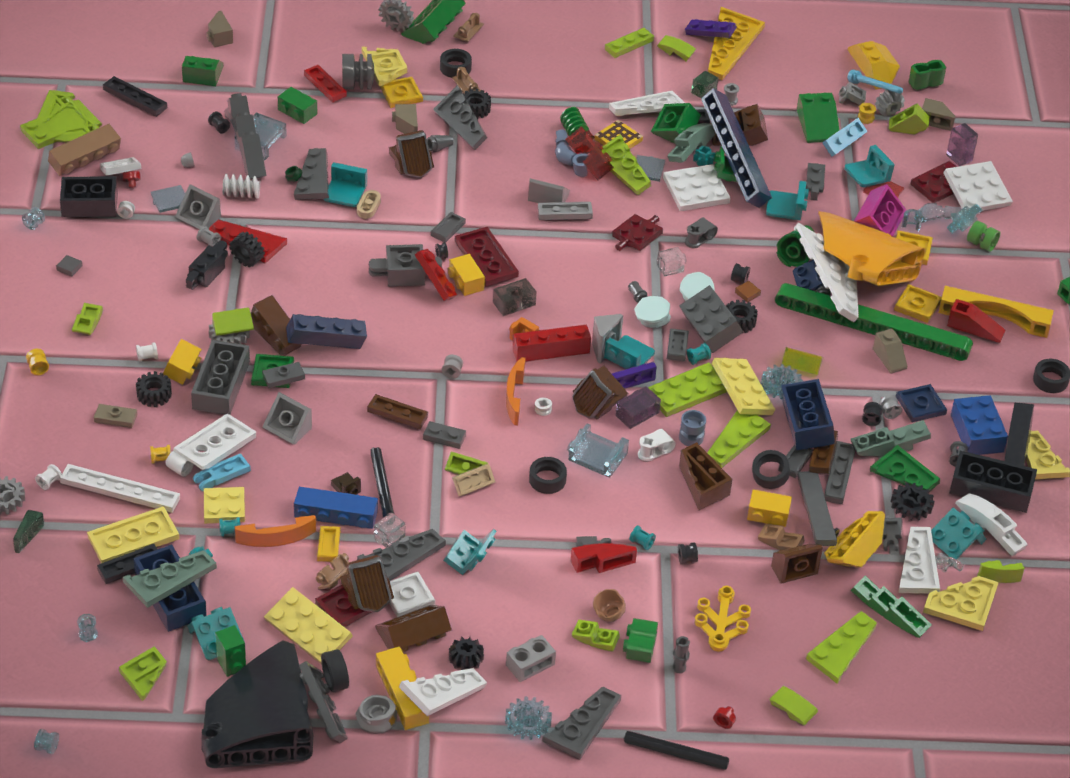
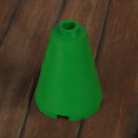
[776,225,815,268]

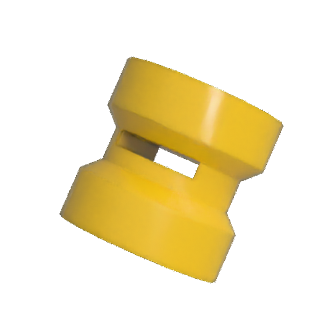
[26,348,49,375]

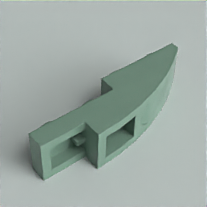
[667,123,716,163]
[851,420,931,456]

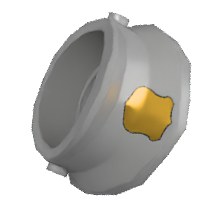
[355,695,397,733]

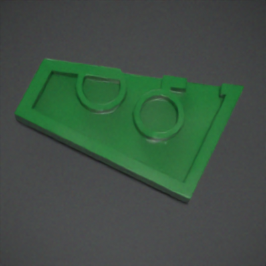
[870,445,940,492]

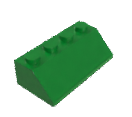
[401,0,466,44]

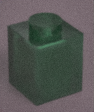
[691,71,718,98]

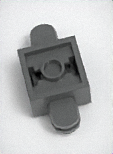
[369,244,442,286]

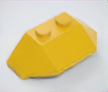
[847,41,900,90]
[824,511,885,568]

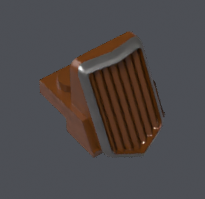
[389,130,434,178]
[572,365,628,420]
[340,555,394,612]

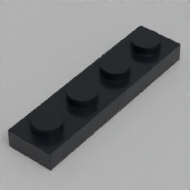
[103,76,168,117]

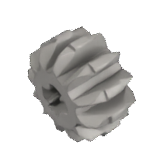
[875,90,905,117]

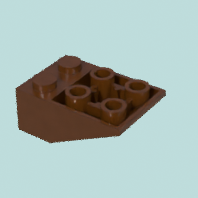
[710,104,768,146]

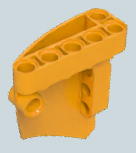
[818,211,925,286]

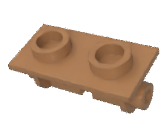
[453,13,484,42]
[452,67,481,94]
[316,553,349,590]

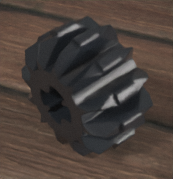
[449,636,484,670]

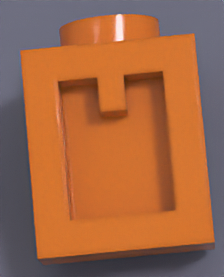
[509,317,539,341]

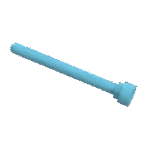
[847,69,903,94]

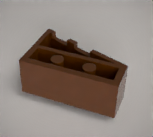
[251,295,302,356]
[679,442,733,510]

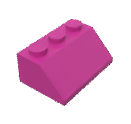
[854,184,907,237]

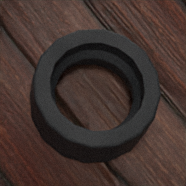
[440,49,472,78]
[1033,358,1070,393]
[752,450,790,489]
[529,457,567,494]
[321,649,349,692]

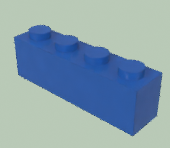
[294,486,378,529]

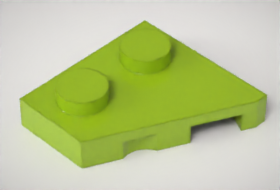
[119,646,167,701]

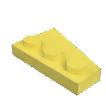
[1026,431,1070,479]

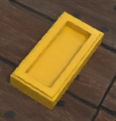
[317,526,341,562]

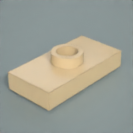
[452,464,495,496]

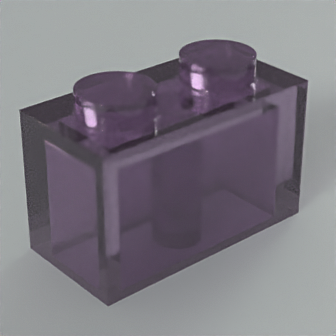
[946,123,978,166]
[615,386,661,429]

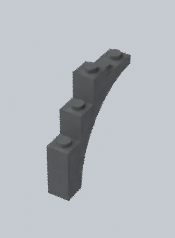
[224,93,267,179]

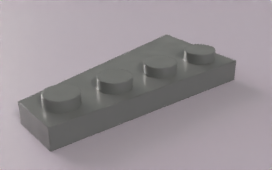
[433,85,488,150]
[294,148,329,200]
[357,529,446,581]
[299,661,348,743]
[542,687,621,759]

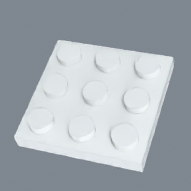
[944,161,1013,214]
[663,164,730,211]

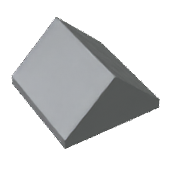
[528,178,570,203]
[175,184,221,229]
[592,314,623,364]
[263,392,312,444]

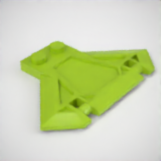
[20,90,102,149]

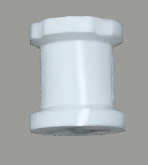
[136,342,158,362]
[35,464,62,490]

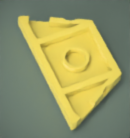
[361,47,407,86]

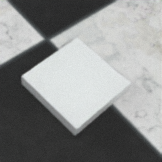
[100,157,142,176]
[389,572,436,617]

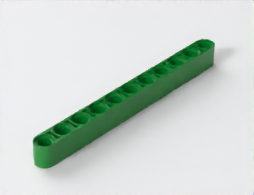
[775,283,973,361]

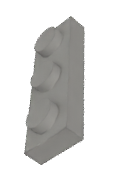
[538,202,593,220]

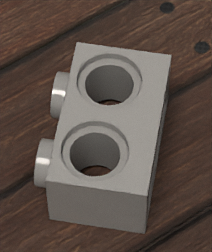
[506,635,556,682]

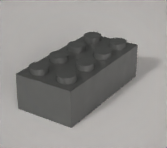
[191,340,250,415]

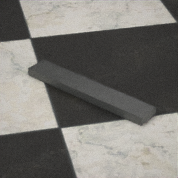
[797,471,837,546]

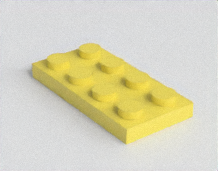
[712,358,775,415]
[87,506,179,563]
[264,587,353,664]

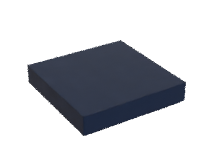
[896,384,947,423]

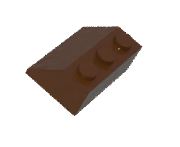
[375,605,452,652]

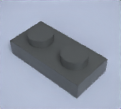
[423,421,466,449]

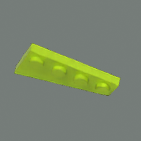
[594,134,651,195]
[707,410,771,468]
[806,611,877,684]

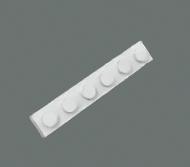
[60,464,180,513]

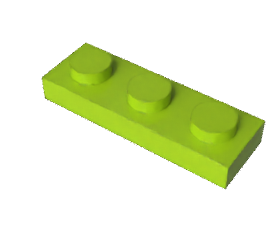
[605,28,654,58]

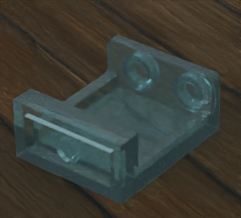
[235,112,287,160]
[567,423,629,478]

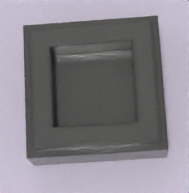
[56,255,83,276]

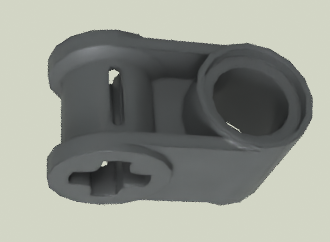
[685,217,718,248]

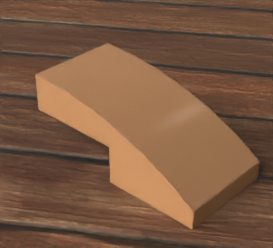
[758,524,805,550]

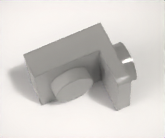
[838,82,866,105]

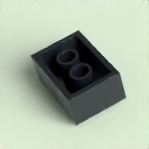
[60,176,118,217]

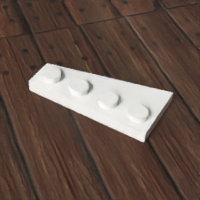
[609,91,685,116]
[898,527,940,594]
[399,668,487,716]

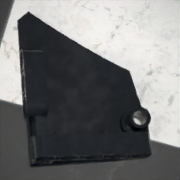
[201,640,314,768]

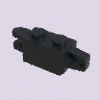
[186,240,228,290]

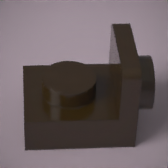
[331,472,361,495]

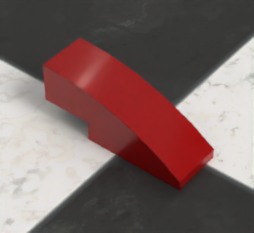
[570,543,637,573]

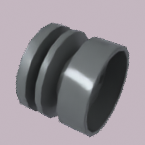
[342,54,374,90]

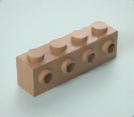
[48,123,121,176]

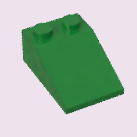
[797,92,840,143]

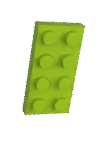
[645,362,727,417]

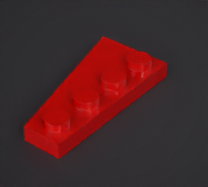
[209,219,287,264]

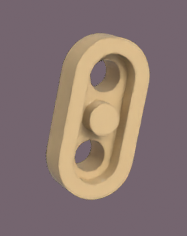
[357,190,381,219]

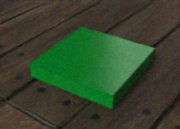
[251,354,294,388]

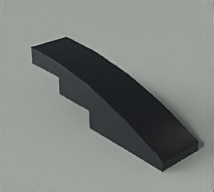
[1005,402,1034,466]

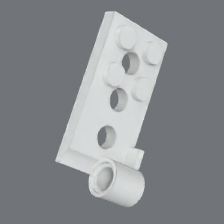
[166,413,256,477]

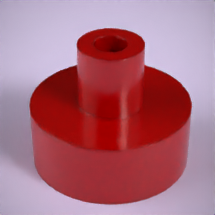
[122,171,141,188]
[713,706,736,729]

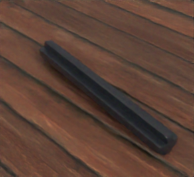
[371,447,395,525]
[624,731,729,770]

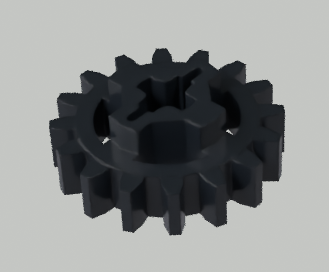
[890,483,935,521]

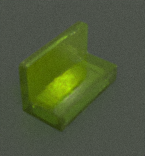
[781,347,824,375]

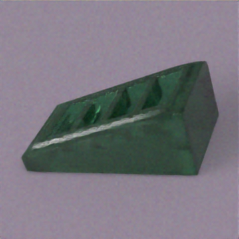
[13,510,44,553]

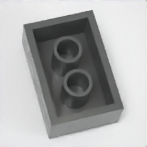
[679,285,743,353]

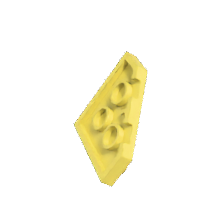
[923,576,999,631]

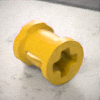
[150,444,171,464]

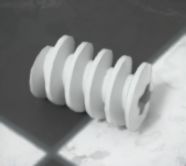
[222,174,260,199]

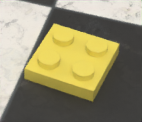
[204,487,245,524]

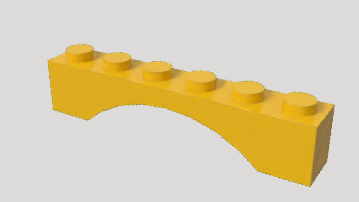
[938,286,1054,338]

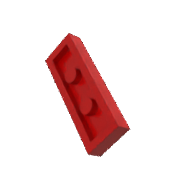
[304,65,347,103]
[415,249,457,301]

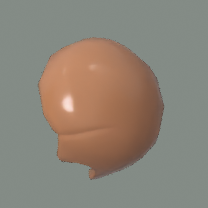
[593,589,626,622]

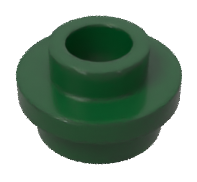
[285,166,303,182]

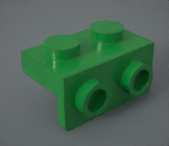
[714,146,738,182]

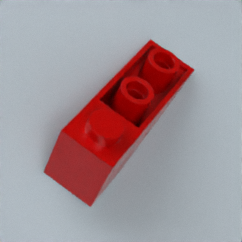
[947,299,1006,343]

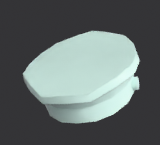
[680,272,715,301]
[634,296,671,328]

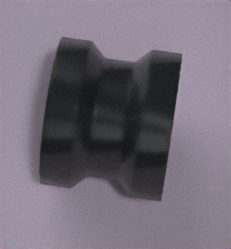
[731,263,751,284]
[862,402,883,426]
[678,542,698,564]

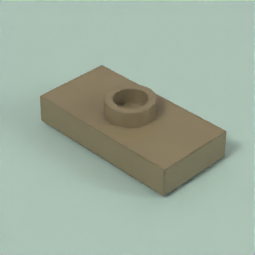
[94,404,137,428]

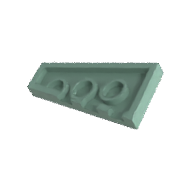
[123,550,217,608]

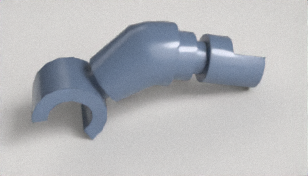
[555,130,589,177]

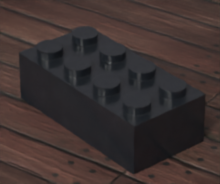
[949,450,1037,513]

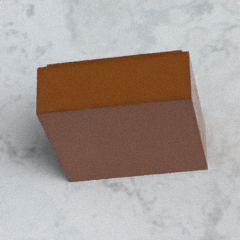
[735,281,761,303]

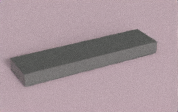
[824,441,855,505]

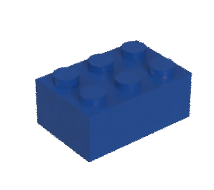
[951,395,1008,455]

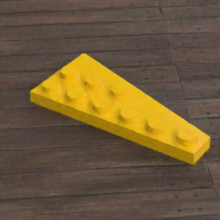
[707,7,765,80]

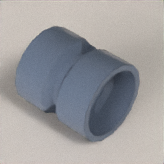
[679,410,706,446]

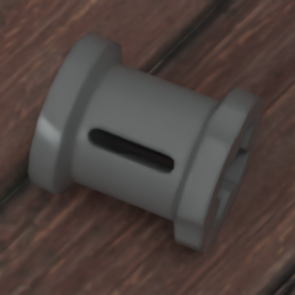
[949,441,968,467]

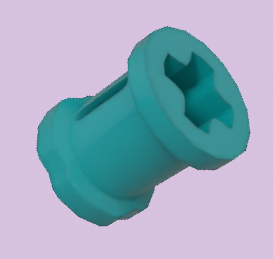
[686,343,711,365]
[219,517,240,537]
[629,525,656,550]

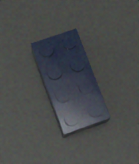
[781,379,835,450]
[134,544,207,632]

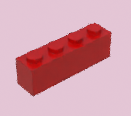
[513,324,591,362]

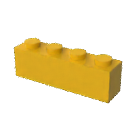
[376,646,429,730]

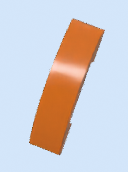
[506,357,525,426]
[234,515,316,547]

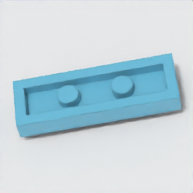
[823,118,868,157]

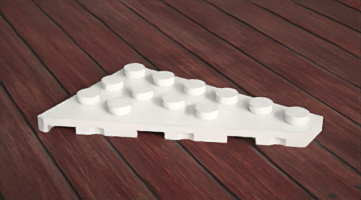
[794,223,858,322]

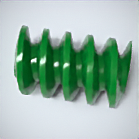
[560,107,589,144]

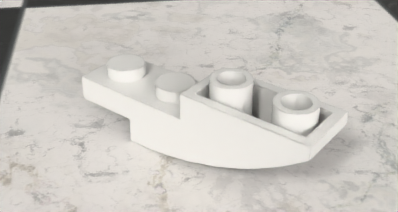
[955,493,1028,556]

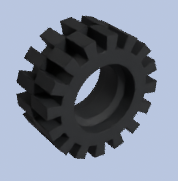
[463,89,491,119]
[229,232,265,267]
[726,300,758,333]
[136,371,172,407]

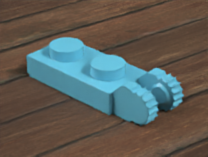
[193,454,251,492]

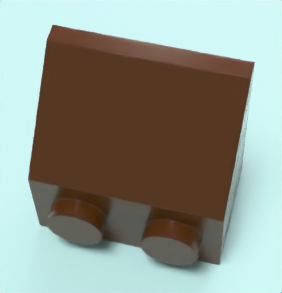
[771,543,823,584]

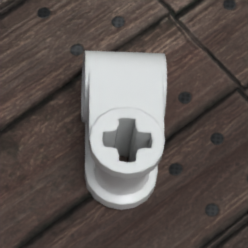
[638,429,676,461]

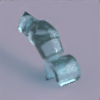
[901,203,961,231]

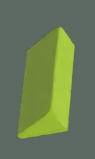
[212,307,254,336]
[445,451,488,474]

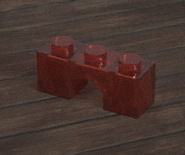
[565,126,614,181]

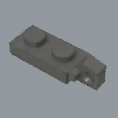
[806,163,825,200]

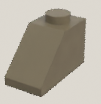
[206,11,233,48]
[922,98,955,131]
[392,104,418,134]
[873,329,908,373]

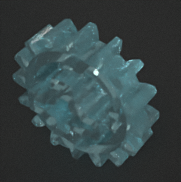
[947,204,982,234]
[761,364,803,400]
[505,696,552,740]

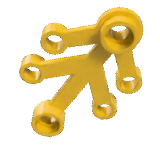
[695,586,751,652]

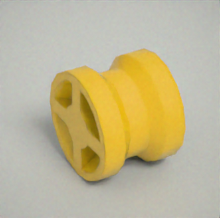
[857,103,876,124]

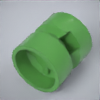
[967,220,1001,252]

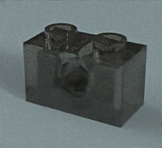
[493,278,537,316]

